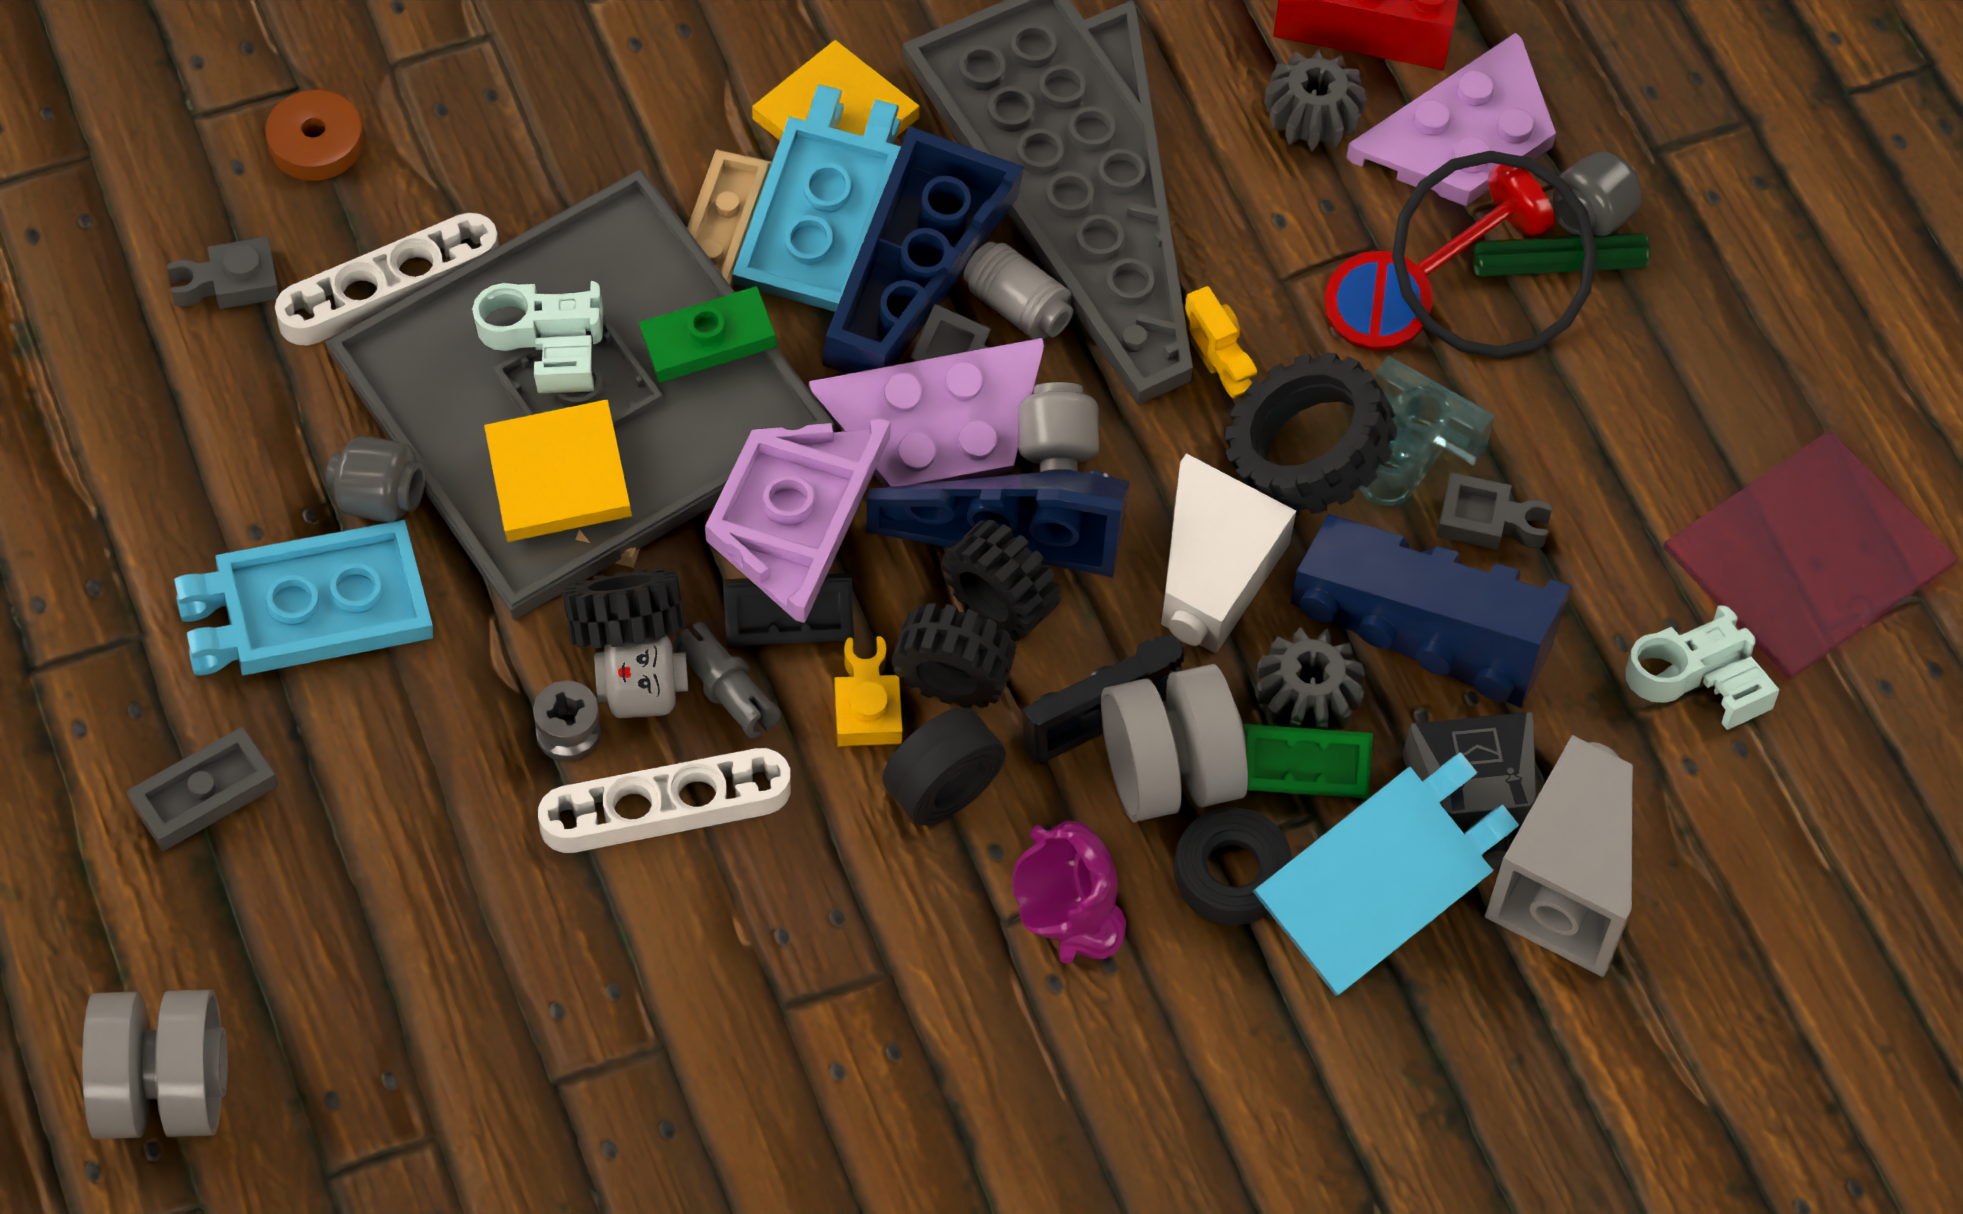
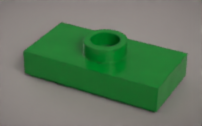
[639,286,777,383]
[1242,724,1373,798]

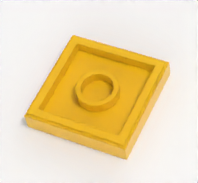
[752,40,920,141]
[484,399,632,542]

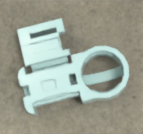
[472,281,603,394]
[1625,606,1780,730]

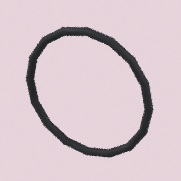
[1392,150,1597,358]

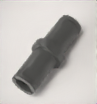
[673,622,781,739]

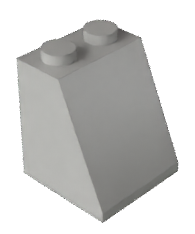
[1485,735,1633,978]

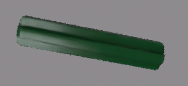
[1472,233,1651,276]

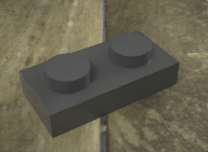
[127,726,278,852]

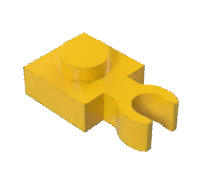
[1184,286,1258,398]
[835,636,902,746]

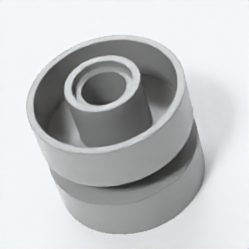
[1101,664,1248,822]
[82,989,228,1139]

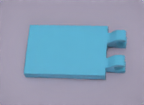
[732,84,901,312]
[174,520,433,676]
[1252,752,1519,996]

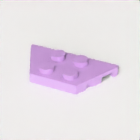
[1346,33,1556,206]
[808,338,1044,487]
[705,419,891,623]

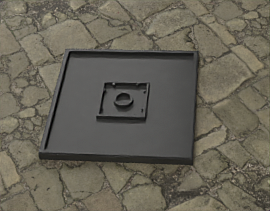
[325,168,836,621]

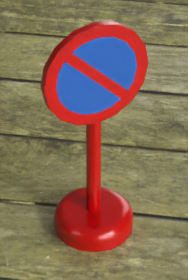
[1324,164,1555,351]

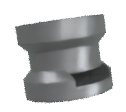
[533,680,601,762]

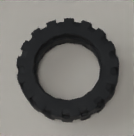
[1225,353,1397,515]

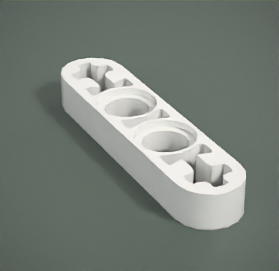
[275,213,499,346]
[538,748,791,853]

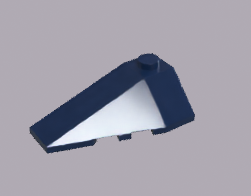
[866,470,1130,577]

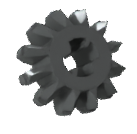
[1264,48,1366,151]
[1255,627,1365,730]

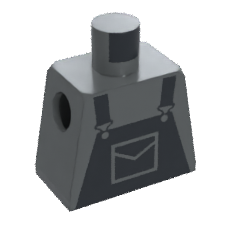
[1402,712,1536,869]

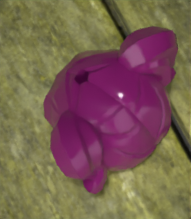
[1012,821,1127,964]

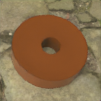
[265,90,364,181]

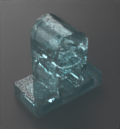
[1359,355,1495,506]

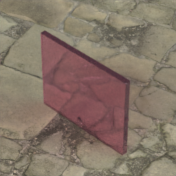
[1663,431,1957,680]

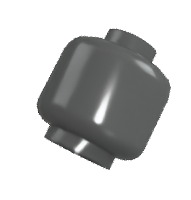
[1553,151,1642,236]
[326,436,426,523]

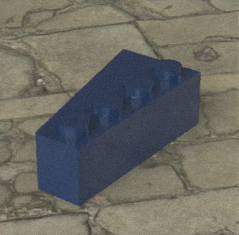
[822,126,1024,374]
[1290,514,1571,708]

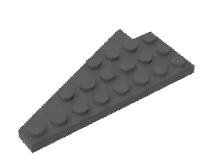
[902,0,1193,405]

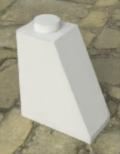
[1161,453,1296,654]

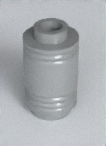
[964,242,1073,339]

